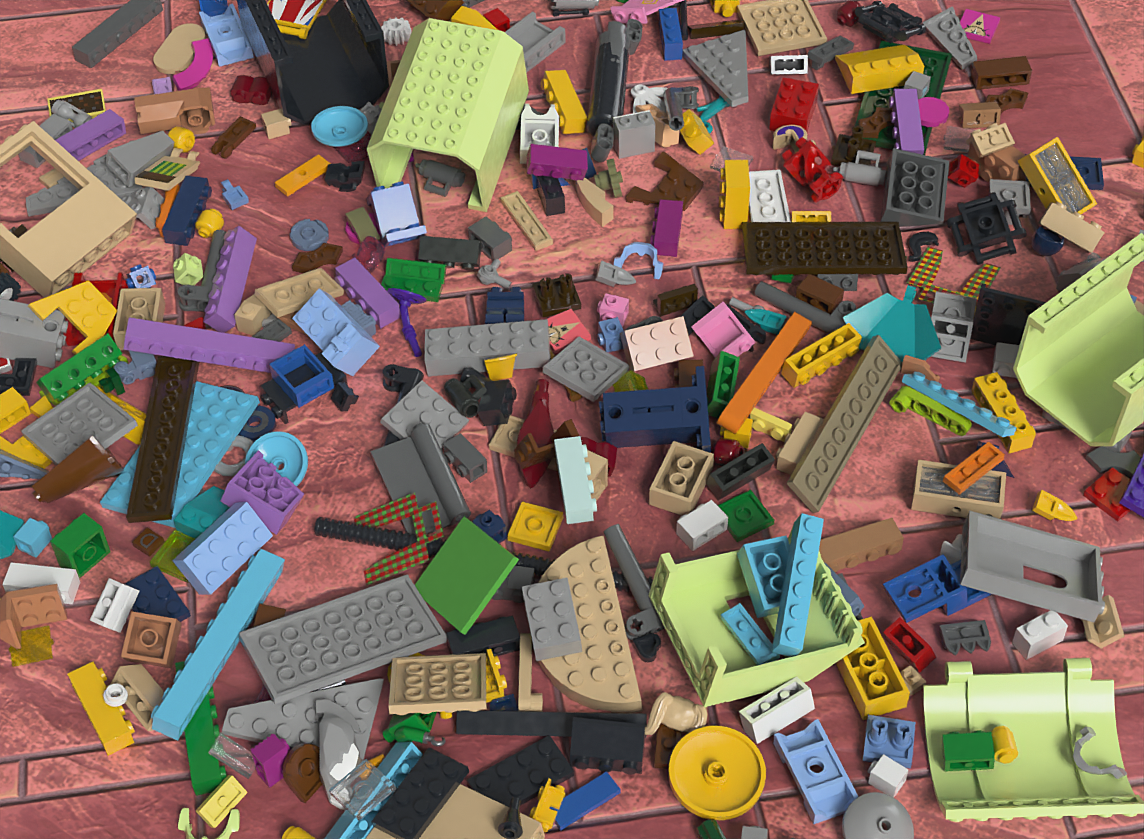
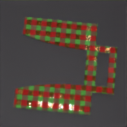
[354,492,444,585]

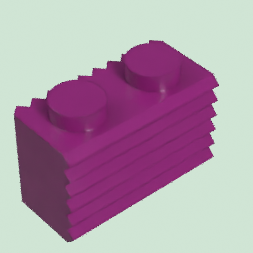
[251,734,290,788]

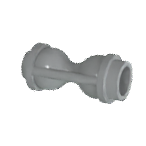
[51,100,92,128]

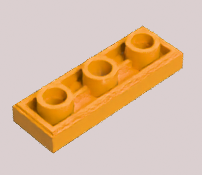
[275,154,331,197]

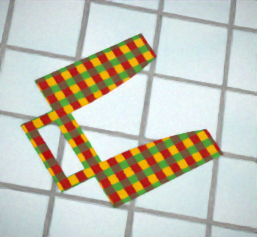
[907,246,1001,303]

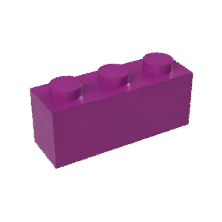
[527,144,588,180]
[650,200,683,257]

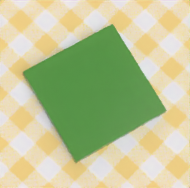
[415,516,519,635]

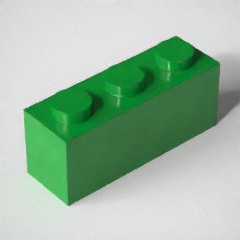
[706,351,740,419]

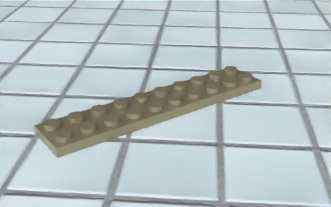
[787,335,903,513]

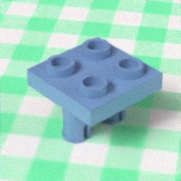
[863,715,916,768]

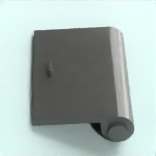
[371,423,471,536]

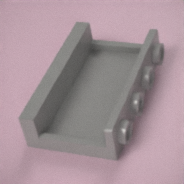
[504,12,566,73]

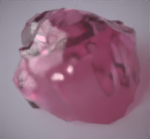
[352,236,386,274]

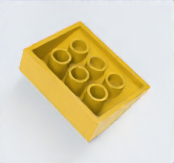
[835,45,924,94]

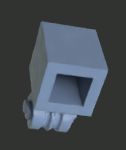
[114,350,156,385]

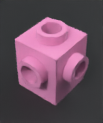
[597,294,629,327]

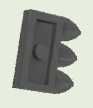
[939,620,991,656]

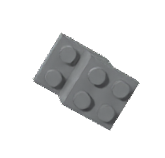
[931,291,977,363]

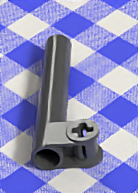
[663,86,699,131]
[177,230,226,312]
[755,281,856,334]
[603,524,665,640]

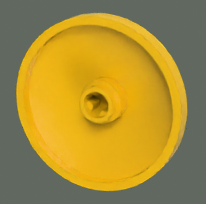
[668,726,766,820]

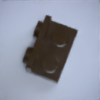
[653,283,698,317]

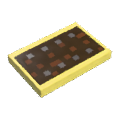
[47,89,106,122]

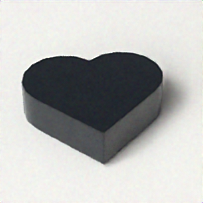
[632,633,661,663]

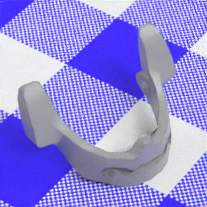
[1073,727,1127,779]

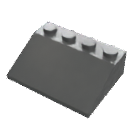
[880,148,949,227]

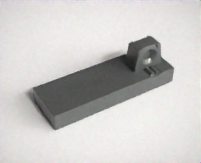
[808,35,854,70]

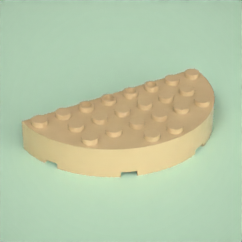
[531,536,642,713]

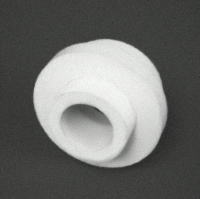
[103,684,128,707]

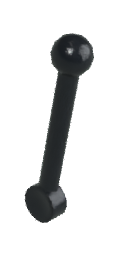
[552,8,589,17]

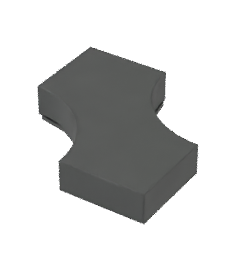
[1085,446,1141,478]

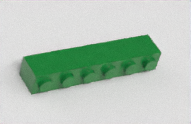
[175,661,227,796]

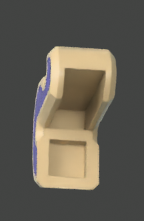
[772,125,816,153]

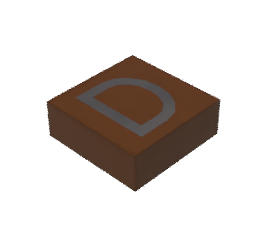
[132,527,165,557]

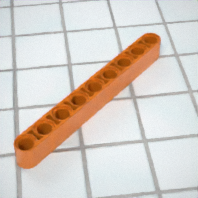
[717,312,812,434]

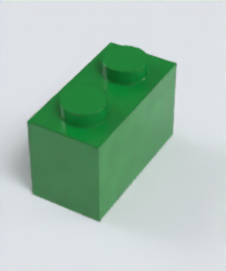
[942,730,995,772]

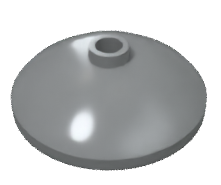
[842,792,914,839]

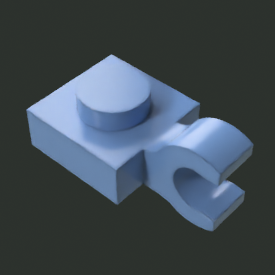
[221,179,249,210]

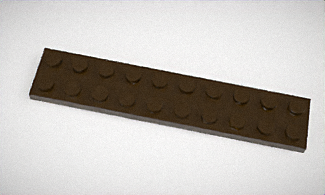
[126,356,200,523]

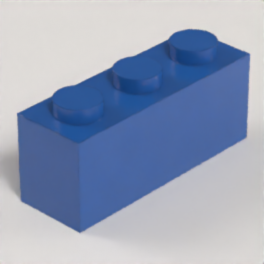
[658,8,683,61]

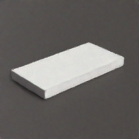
[749,170,791,222]

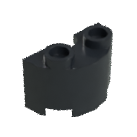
[325,161,365,192]

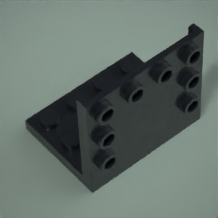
[970,284,1046,345]

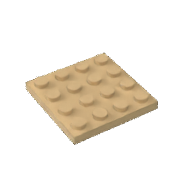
[737,0,827,56]
[389,653,487,715]

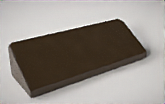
[688,20,744,39]

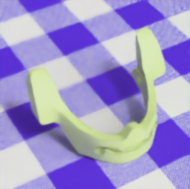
[178,808,240,839]

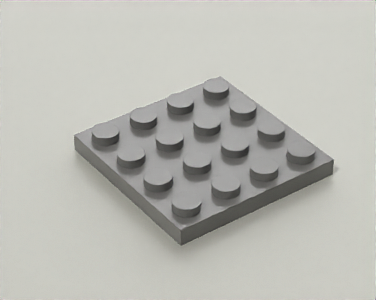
[21,383,138,466]

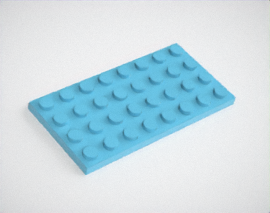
[100,381,260,528]

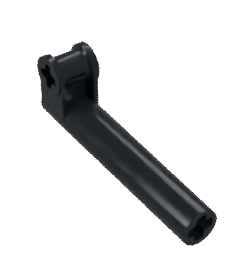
[382,364,424,447]

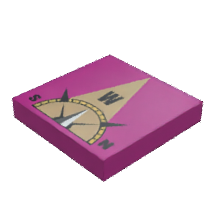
[960,9,1000,44]

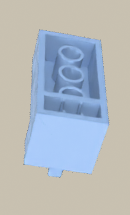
[292,288,380,376]

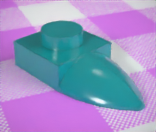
[745,309,787,335]

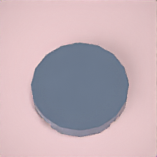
[290,219,329,251]

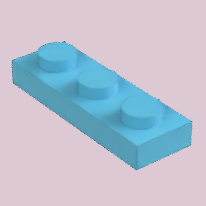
[721,603,780,666]

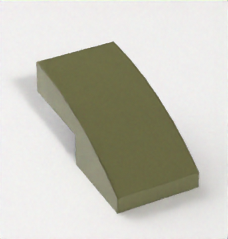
[345,207,380,247]

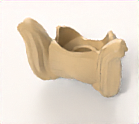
[645,692,708,735]

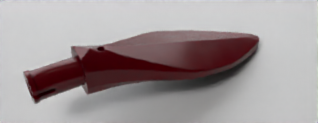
[517,379,554,489]

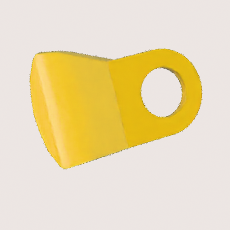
[484,353,517,381]

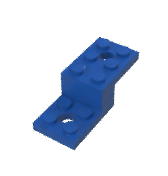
[883,554,992,623]

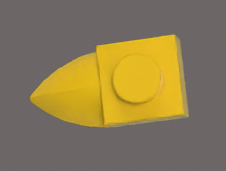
[1032,490,1077,521]

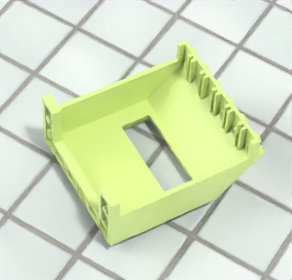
[649,527,865,707]

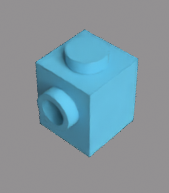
[13,518,52,558]

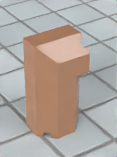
[134,88,215,135]

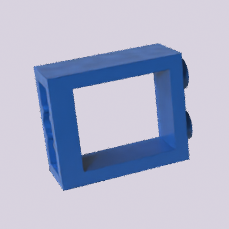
[269,344,334,408]

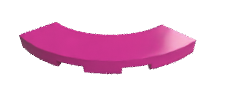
[172,39,213,91]

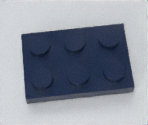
[125,566,191,622]

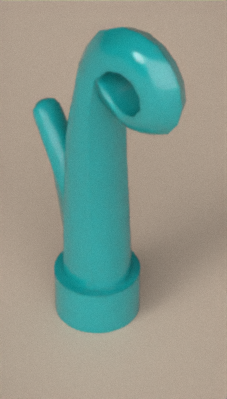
[697,95,730,134]

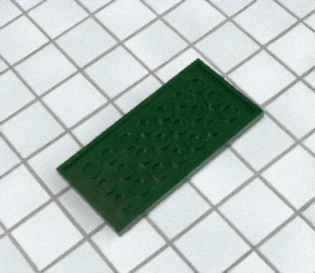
[855,41,952,155]

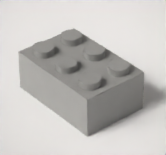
[522,578,582,661]

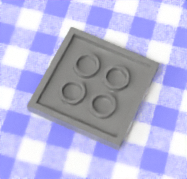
[543,337,629,402]
[380,381,469,450]

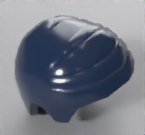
[1031,226,1064,256]

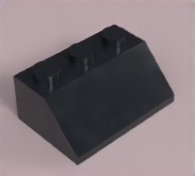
[570,717,645,775]

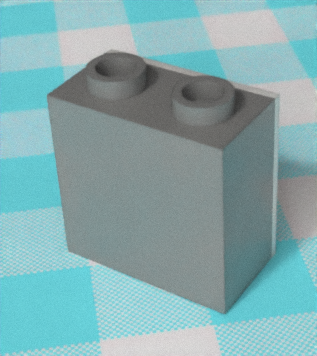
[613,110,655,159]

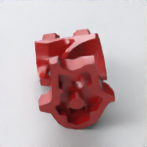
[782,137,844,203]

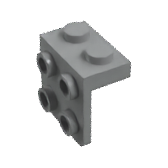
[121,187,165,230]

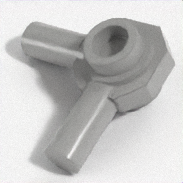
[477,259,512,289]

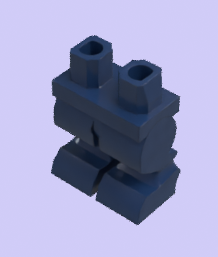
[485,287,525,324]

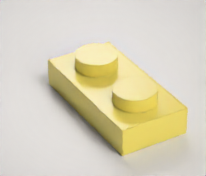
[750,408,792,442]
[196,775,248,828]

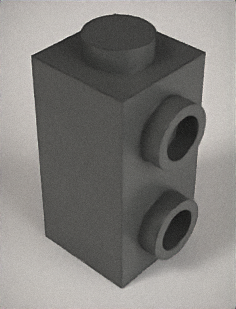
[443,433,487,483]

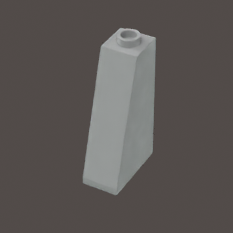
[105,131,174,188]

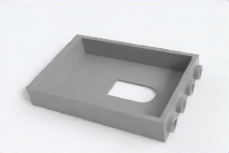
[960,511,1105,622]

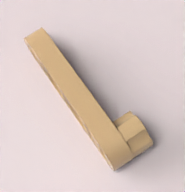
[518,634,543,711]

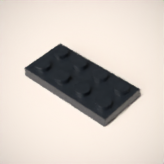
[467,735,575,807]
[371,748,469,839]

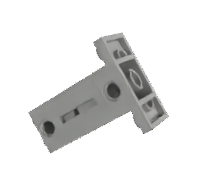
[0,298,68,368]

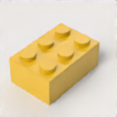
[719,160,750,229]

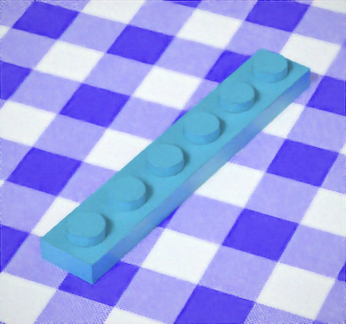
[902,372,1017,437]

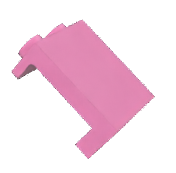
[692,302,756,358]

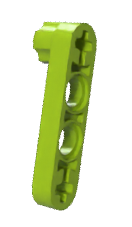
[889,386,972,436]

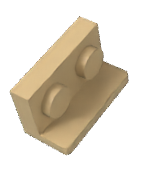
[966,123,1015,158]
[1081,595,1125,648]

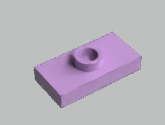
[152,77,173,94]

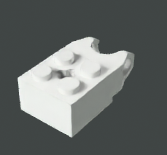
[520,103,559,164]

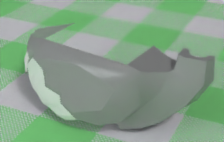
[316,699,362,810]

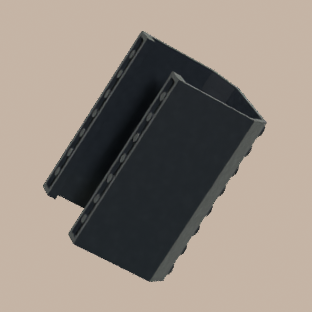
[237,0,389,125]

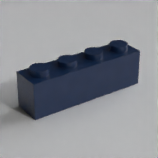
[162,176,212,246]

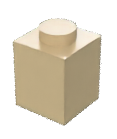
[261,109,292,139]

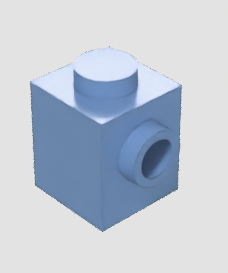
[597,317,624,353]

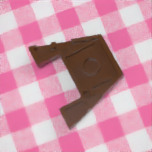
[626,152,704,211]

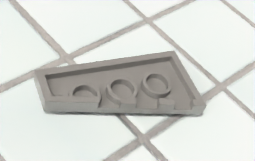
[922,6,977,70]

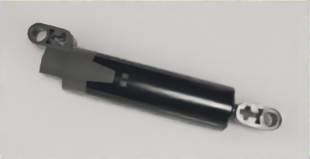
[587,19,643,162]

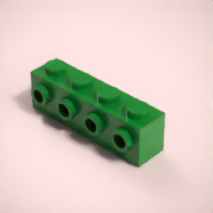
[36,334,123,402]

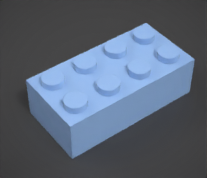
[172,502,273,595]

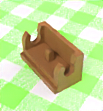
[959,102,1001,129]

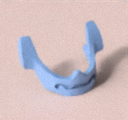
[614,242,663,279]

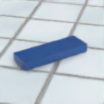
[550,771,621,831]

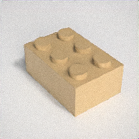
[113,288,165,350]
[649,441,714,516]

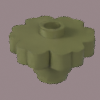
[594,158,623,198]

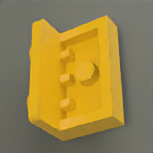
[486,649,507,703]

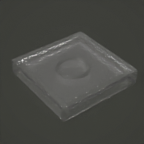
[328,759,396,821]

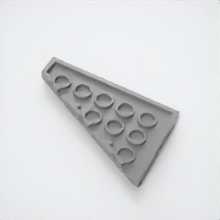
[222,678,384,767]

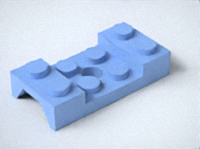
[199,4,254,67]
[773,719,858,824]

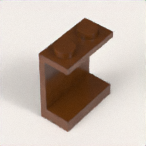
[514,419,580,469]

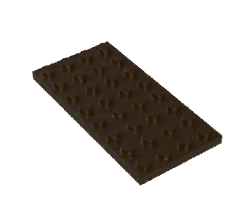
[742,222,908,275]

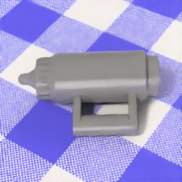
[833,150,886,187]

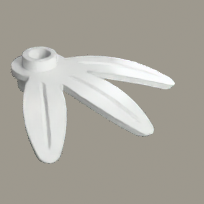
[631,84,668,114]

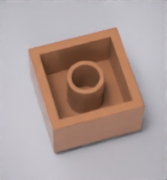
[121,611,182,669]

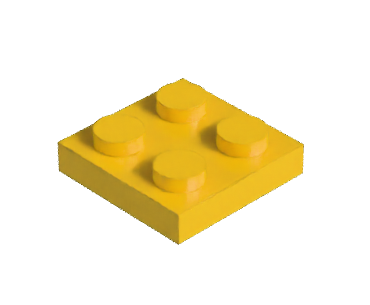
[507,502,564,552]

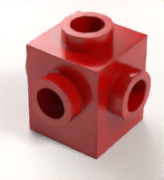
[948,154,979,188]

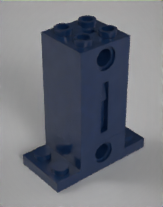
[599,366,711,453]

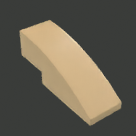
[575,177,613,227]

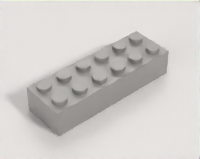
[425,319,551,376]

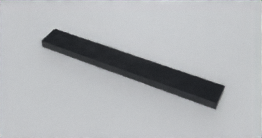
[456,710,647,738]

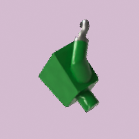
[383,711,452,746]

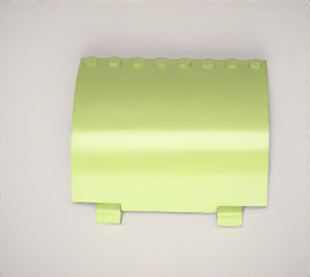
[923,658,1144,822]

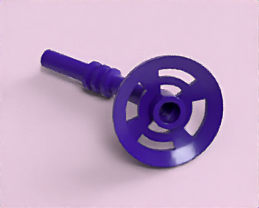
[387,288,427,357]

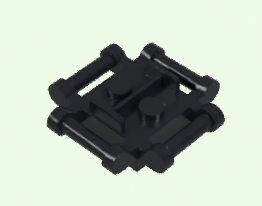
[855,0,926,43]
[946,192,1027,265]

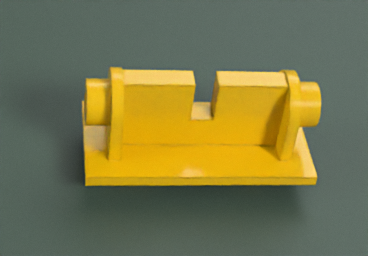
[529,779,565,832]

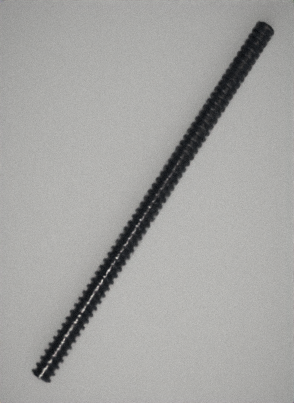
[314,517,653,593]

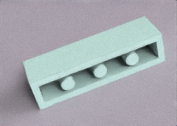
[554,436,597,524]

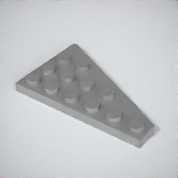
[682,30,748,107]
[26,140,143,216]

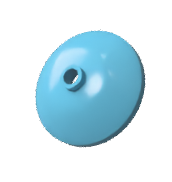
[311,106,368,147]
[245,432,308,487]

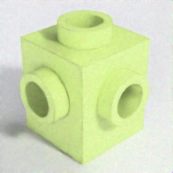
[173,253,203,286]

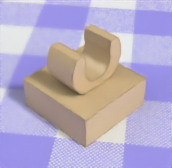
[900,666,926,697]

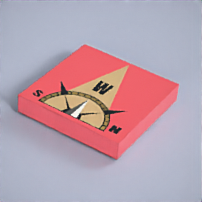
[548,309,591,355]

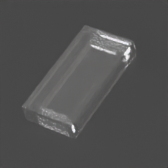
[208,733,255,779]

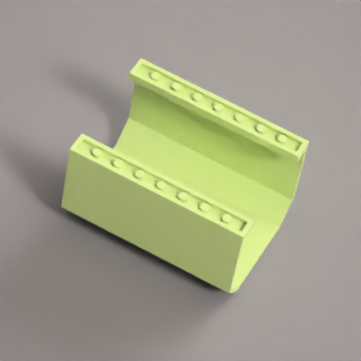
[367,18,529,212]
[1013,233,1144,446]

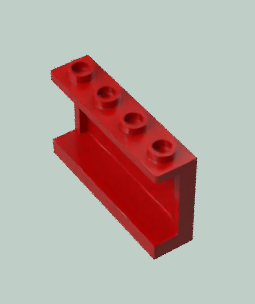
[63,272,128,346]

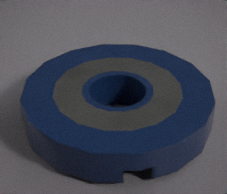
[237,405,276,442]

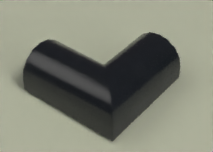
[0,358,37,396]

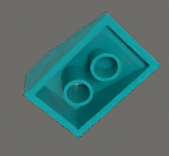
[174,486,230,542]

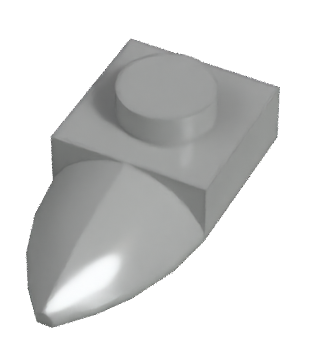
[595,260,636,287]

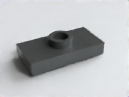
[252,319,292,342]

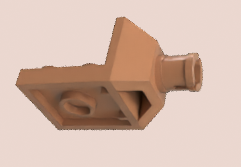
[0,584,67,649]

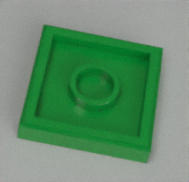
[717,490,775,542]

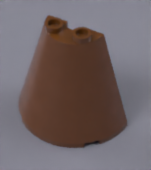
[32,436,124,503]

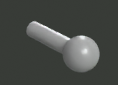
[729,297,765,311]

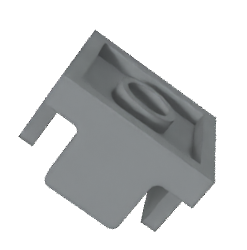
[988,179,1031,225]

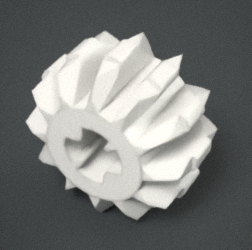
[381,17,412,46]

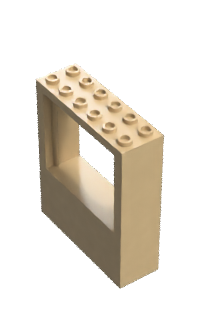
[0,121,137,298]

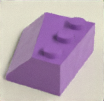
[221,450,304,535]

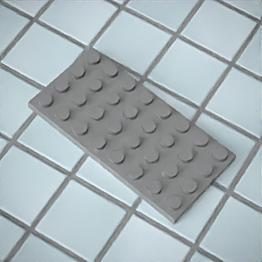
[239,574,447,705]

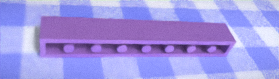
[124,317,295,373]

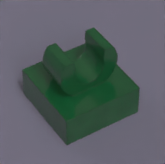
[99,367,125,395]

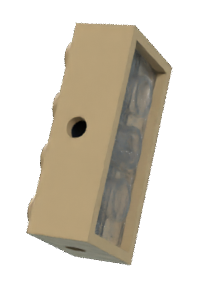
[911,460,1006,519]

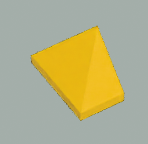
[792,211,831,222]

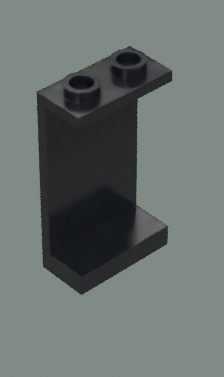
[260,351,348,424]

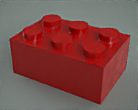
[769,77,819,132]

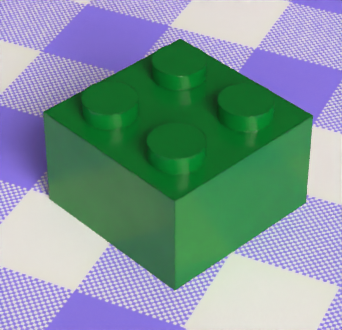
[50,513,110,579]

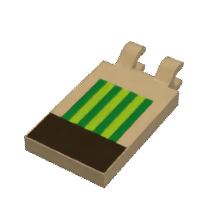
[135,148,200,191]

